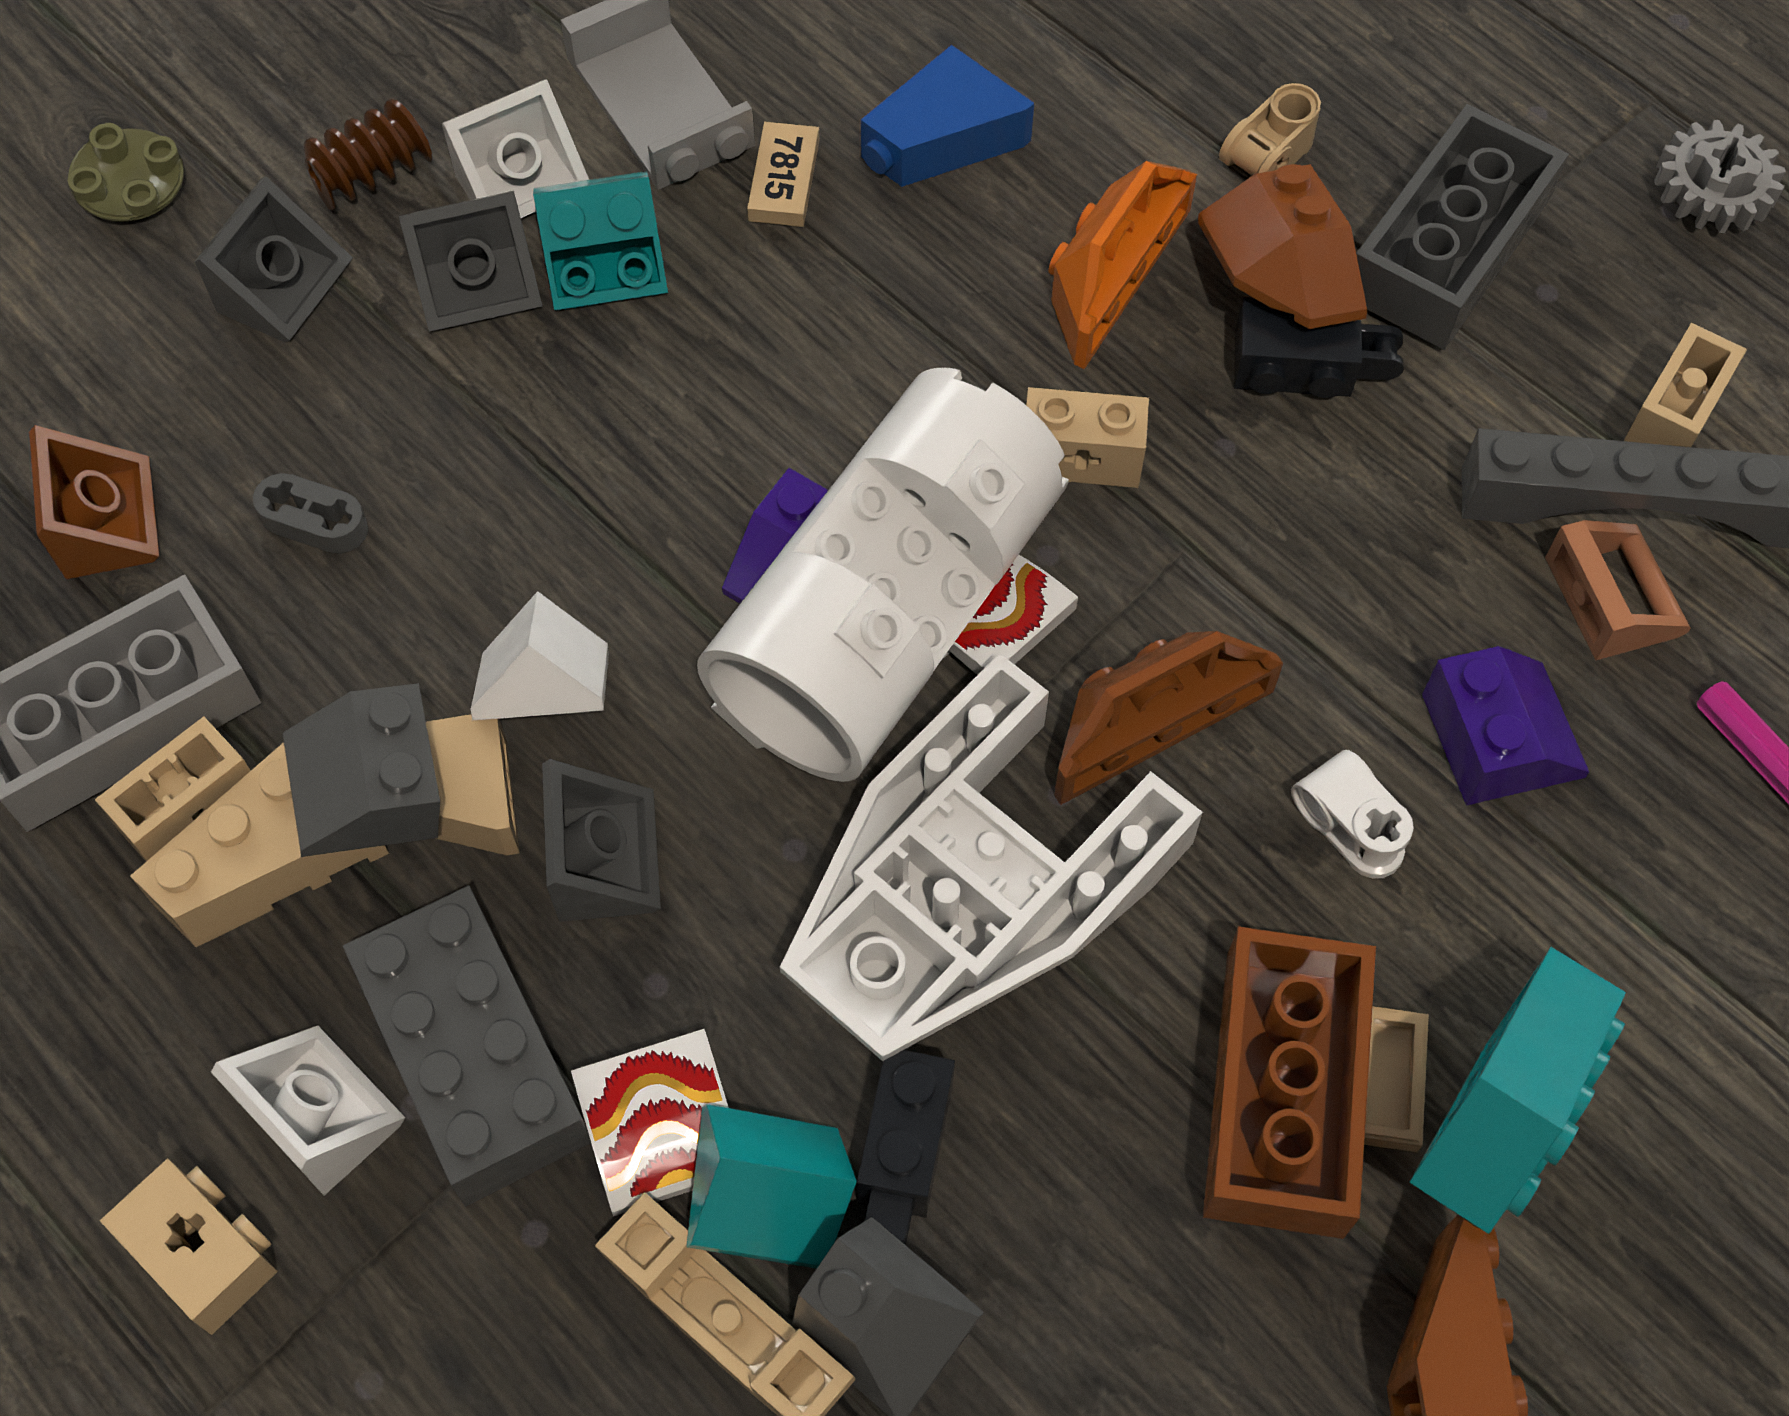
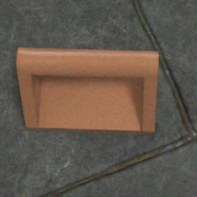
[1545,520,1691,660]

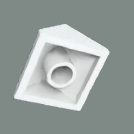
[442,79,589,218]
[471,591,609,721]
[211,1025,405,1196]

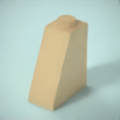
[426,714,520,855]

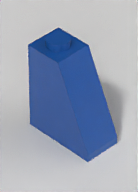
[861,45,1034,187]

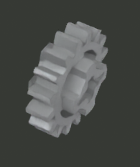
[1654,120,1786,233]

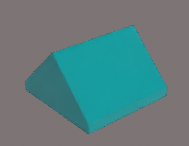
[686,1104,857,1269]

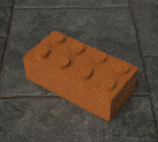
[1203,927,1376,1239]

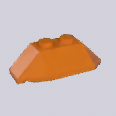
[1048,161,1197,369]

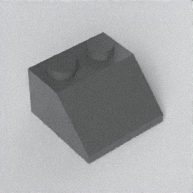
[283,683,440,857]

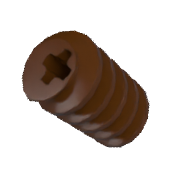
[304,99,433,210]

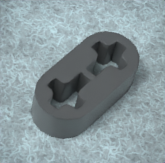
[253,473,368,554]

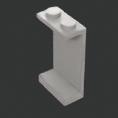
[561,0,755,190]

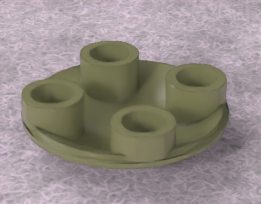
[67,123,184,221]

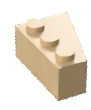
[130,743,389,947]

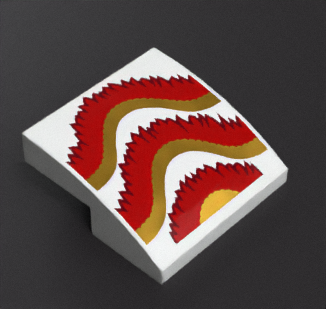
[943,554,1078,675]
[571,1029,729,1216]

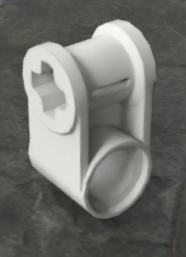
[1291,750,1414,879]

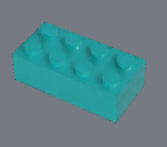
[1410,947,1626,1234]

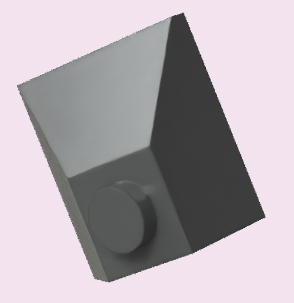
[791,1217,984,1416]

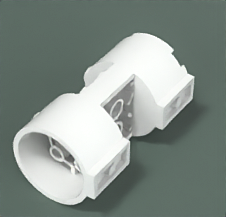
[697,368,1069,782]

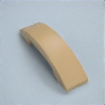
[595,1192,855,1416]

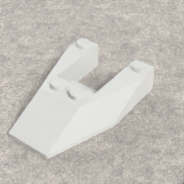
[780,653,1203,1061]

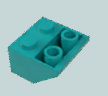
[533,171,668,310]

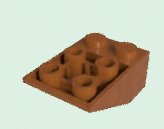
[1386,1214,1528,1416]

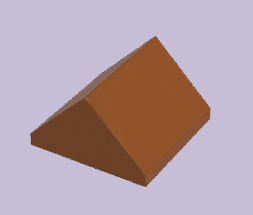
[29,425,159,579]

